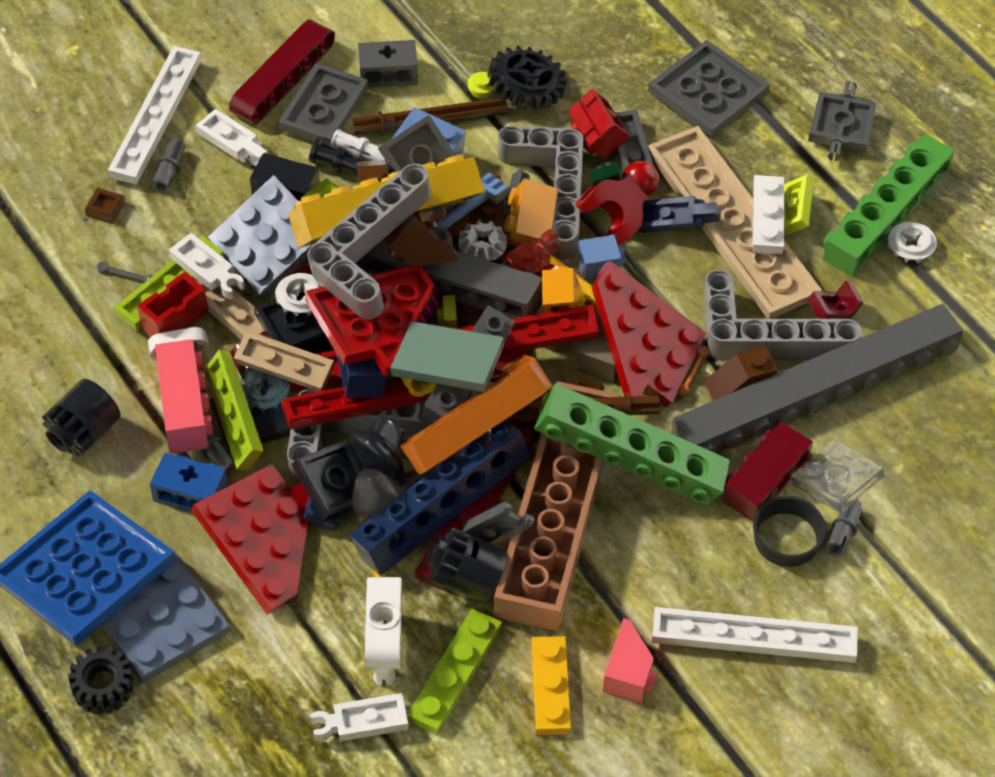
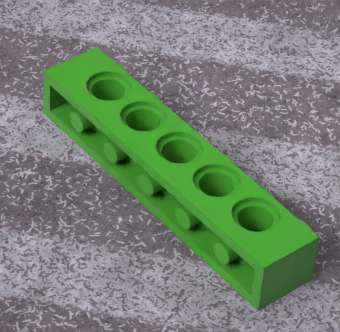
[823,134,955,277]
[534,383,730,505]

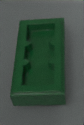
[589,162,622,185]

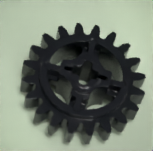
[487,46,567,111]

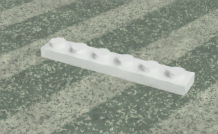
[108,46,201,185]
[652,607,858,663]

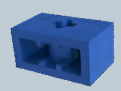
[150,452,228,512]

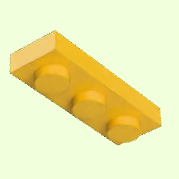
[531,636,571,735]

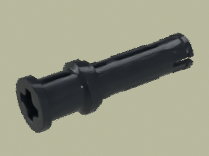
[309,138,394,176]

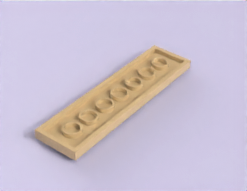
[648,126,822,319]

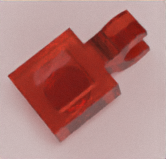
[506,229,559,274]

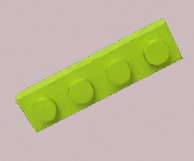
[114,236,225,331]
[204,349,263,471]
[407,608,502,736]

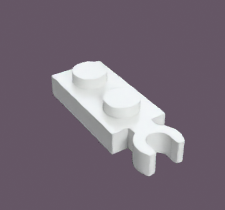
[169,233,245,300]
[310,693,408,742]

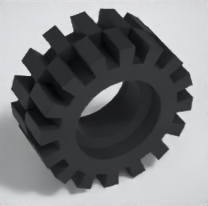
[68,646,134,714]

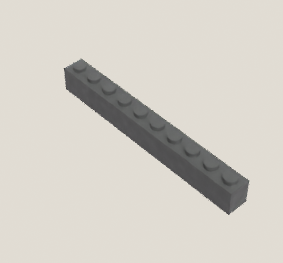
[671,304,964,453]

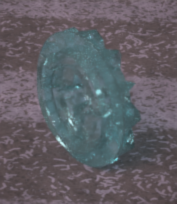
[240,368,290,412]

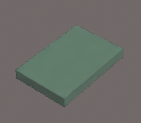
[390,321,504,392]

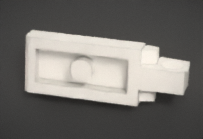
[195,109,268,167]

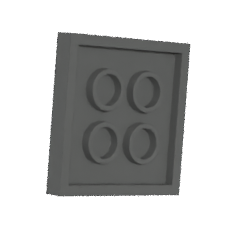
[648,40,770,138]

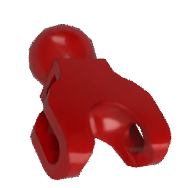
[575,161,659,246]

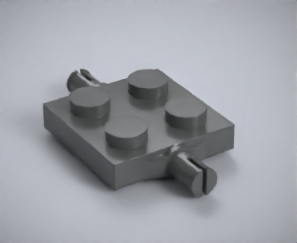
[808,81,876,161]

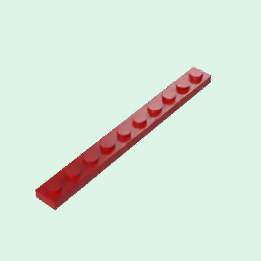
[286,304,599,392]

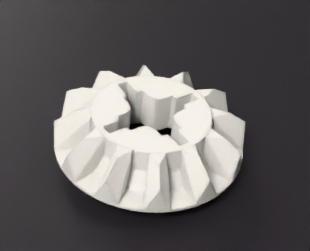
[458,220,507,261]
[888,222,936,263]
[276,273,323,317]

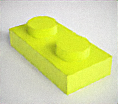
[784,174,814,236]

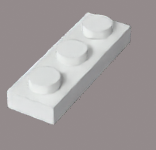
[752,175,784,254]

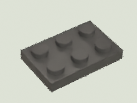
[278,63,368,145]
[378,115,458,212]

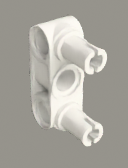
[365,577,402,686]

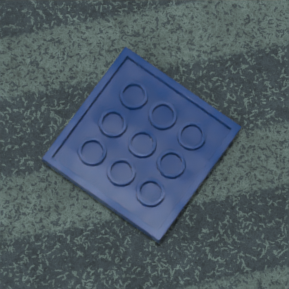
[0,490,178,646]

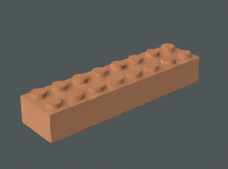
[494,381,620,632]

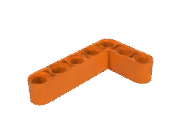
[401,355,553,474]

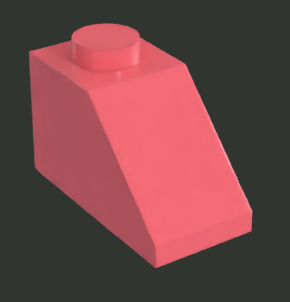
[602,618,657,703]

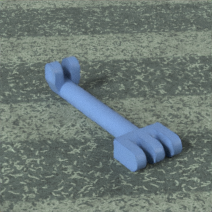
[438,173,512,229]

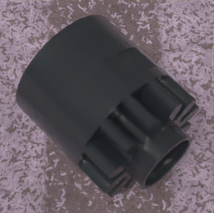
[41,378,121,457]
[427,527,507,604]

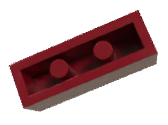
[722,421,813,522]

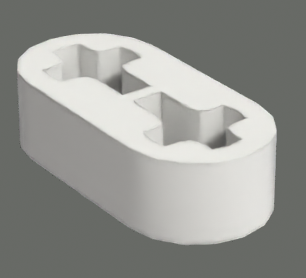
[148,327,209,361]

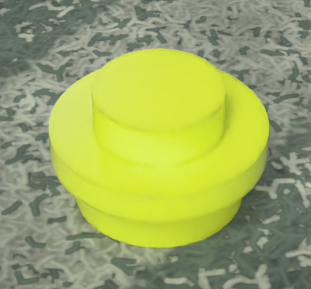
[468,72,494,99]

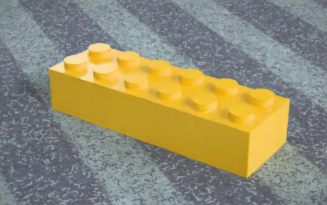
[288,154,485,248]

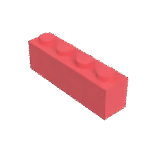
[155,339,213,454]

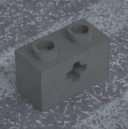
[358,40,418,88]

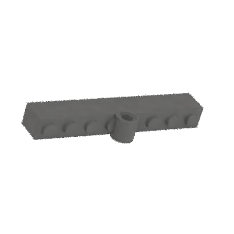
[364,227,543,319]

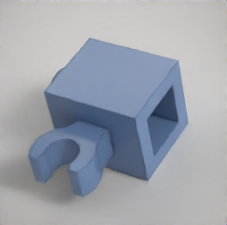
[577,235,625,282]

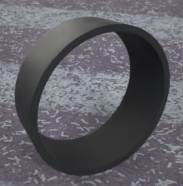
[753,496,826,567]

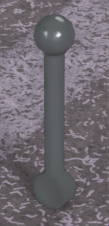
[97,261,153,282]

